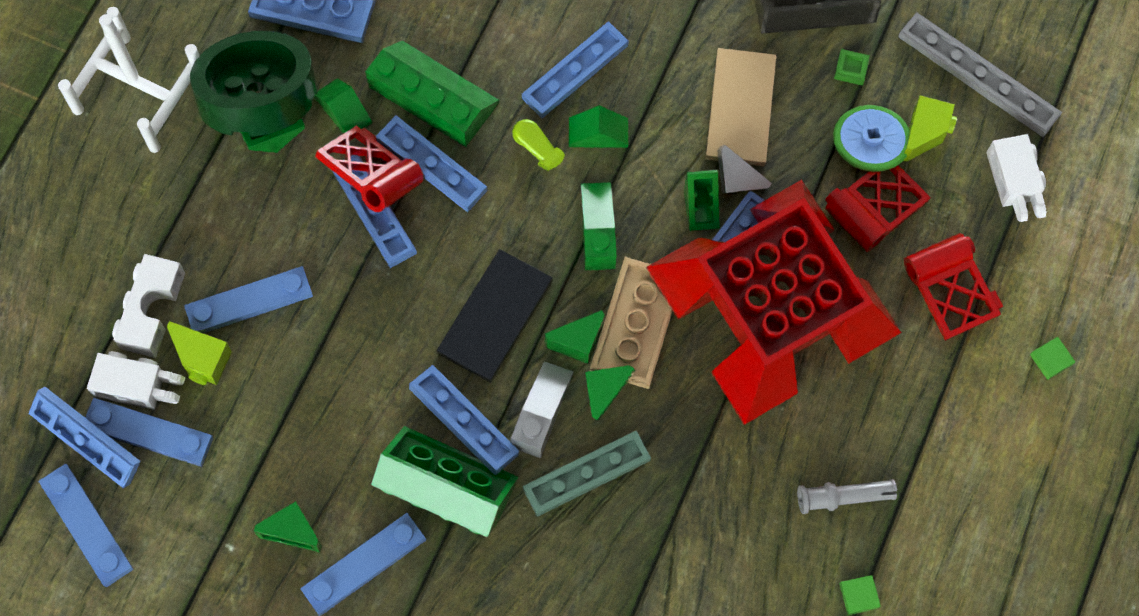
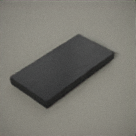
[437,249,553,383]

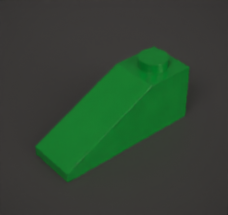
[581,182,617,270]

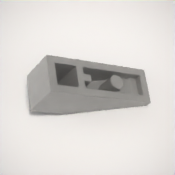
[511,361,573,458]

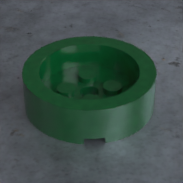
[190,31,317,137]

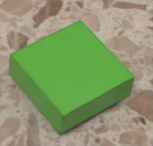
[834,49,870,86]
[1030,337,1076,380]
[840,575,881,615]

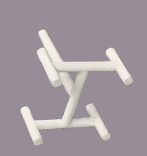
[58,7,200,153]

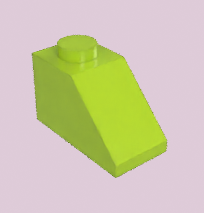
[904,95,957,162]
[167,321,232,385]

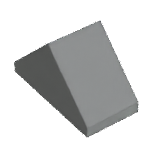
[717,145,772,193]

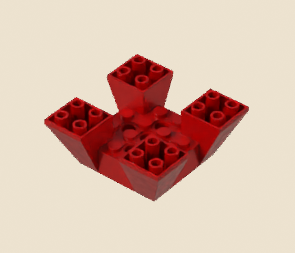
[646,180,902,425]

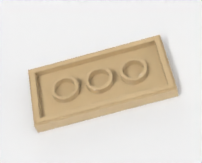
[705,48,776,167]
[590,257,673,389]

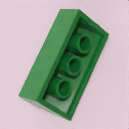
[365,40,499,147]
[371,426,518,538]

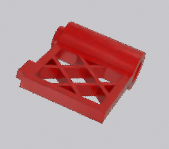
[315,125,423,212]
[825,165,931,252]
[904,233,1003,341]

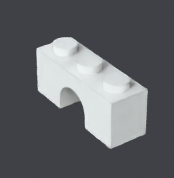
[112,254,185,358]

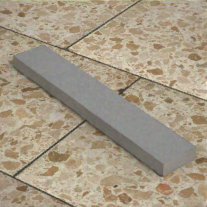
[898,12,1062,137]

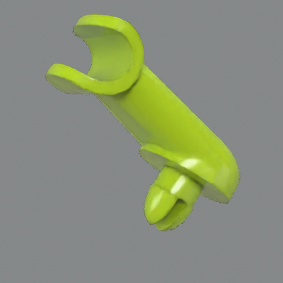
[512,119,565,171]

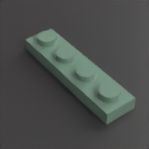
[523,431,651,517]

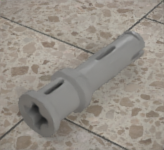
[797,479,897,514]

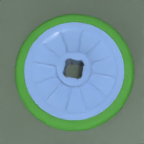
[833,105,909,172]

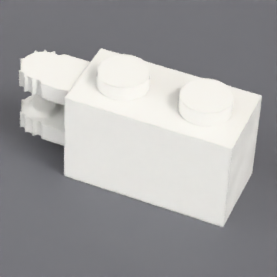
[986,134,1047,222]
[87,351,186,410]

